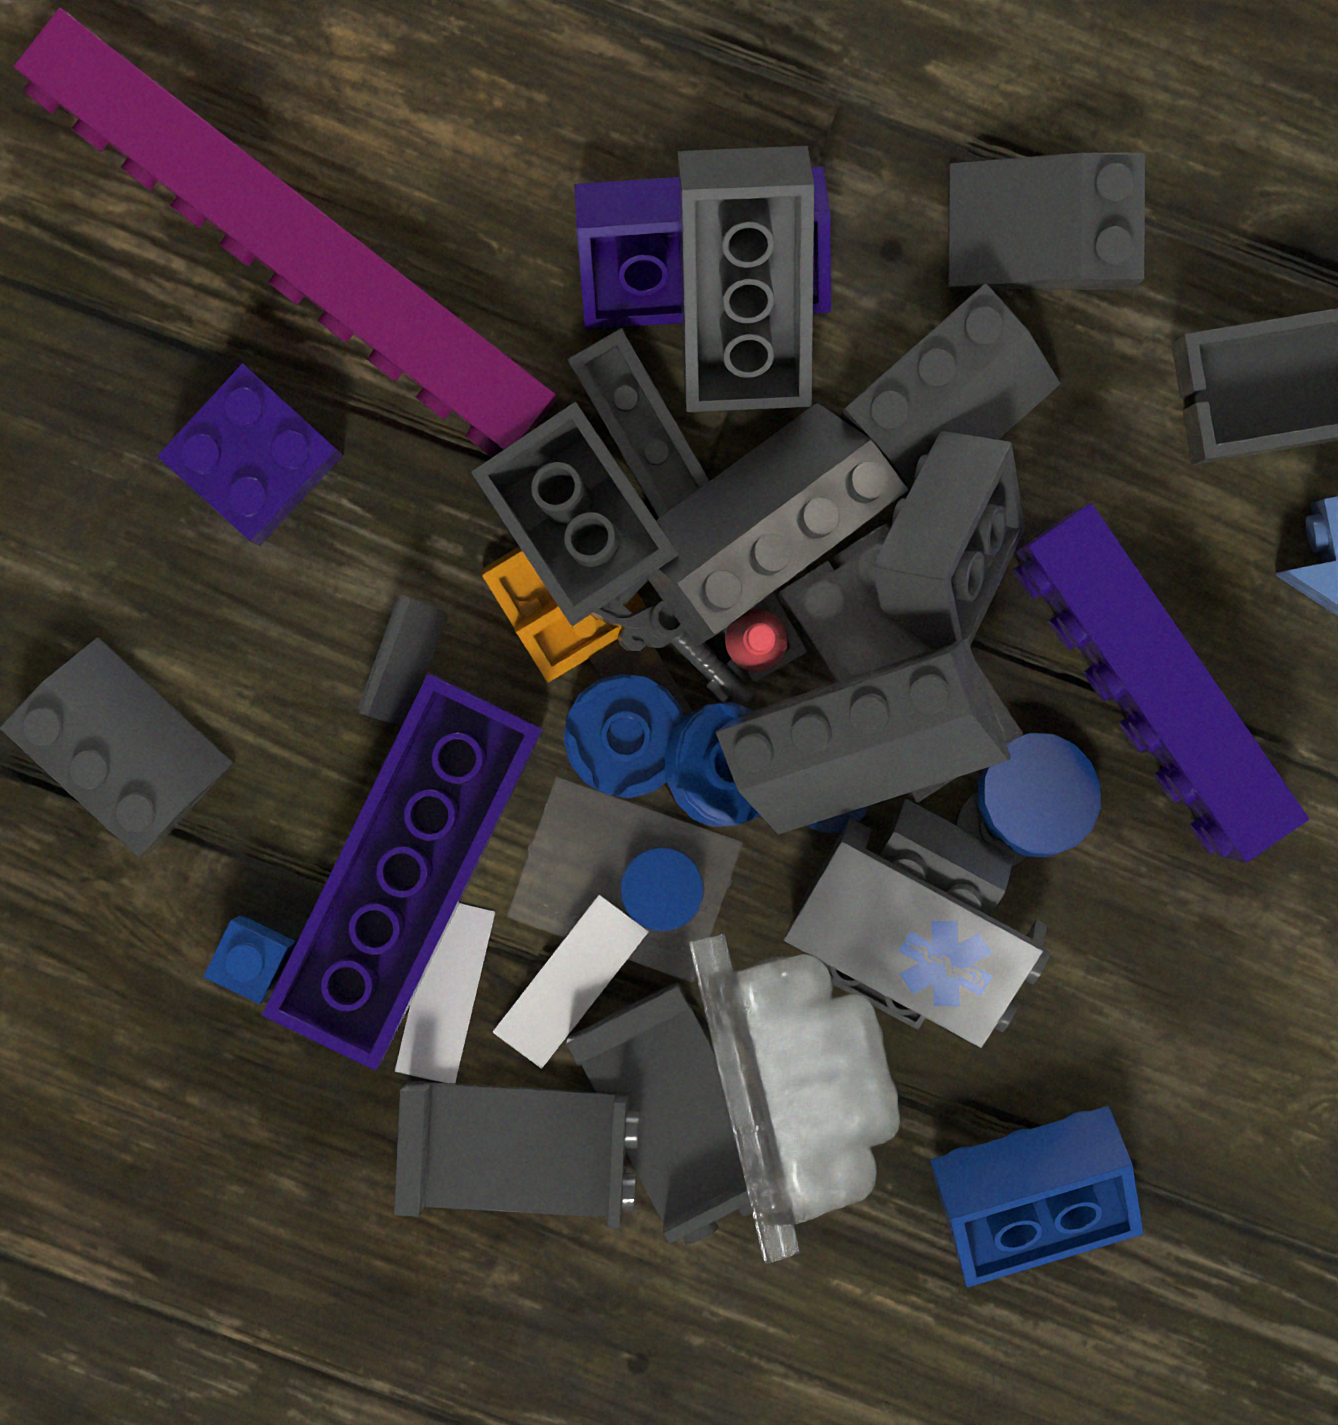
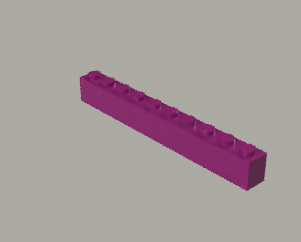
[13,7,558,457]

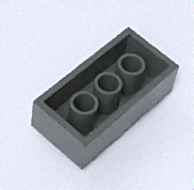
[678,146,814,412]

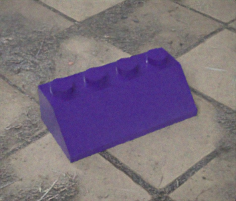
[574,167,831,330]

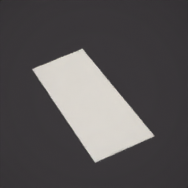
[493,895,649,1069]
[395,903,495,1083]

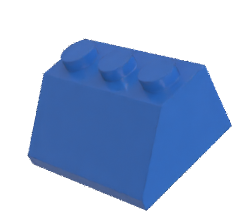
[930,1106,1143,1288]

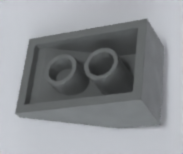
[948,153,1145,290]
[471,402,678,626]

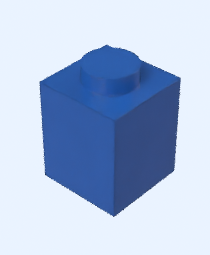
[203,915,296,1004]

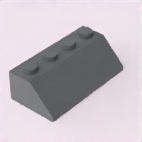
[646,403,908,646]
[716,638,1011,835]

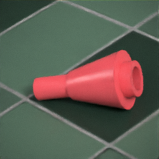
[725,609,788,672]

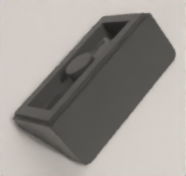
[357,595,447,726]

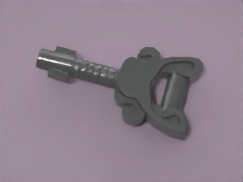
[591,577,754,706]

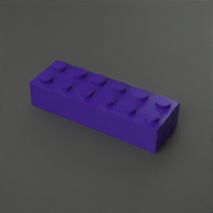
[1013,503,1309,863]
[262,674,544,1071]

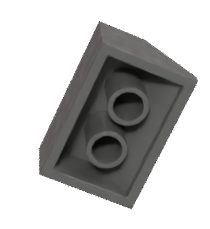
[840,283,1061,493]
[869,430,1026,650]
[0,637,235,857]

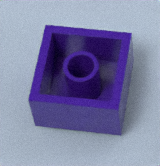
[157,363,343,546]

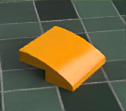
[480,547,645,683]

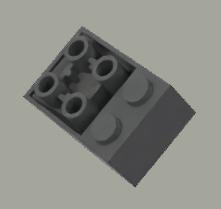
[810,798,1014,1030]

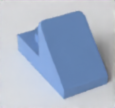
[1275,496,1338,616]

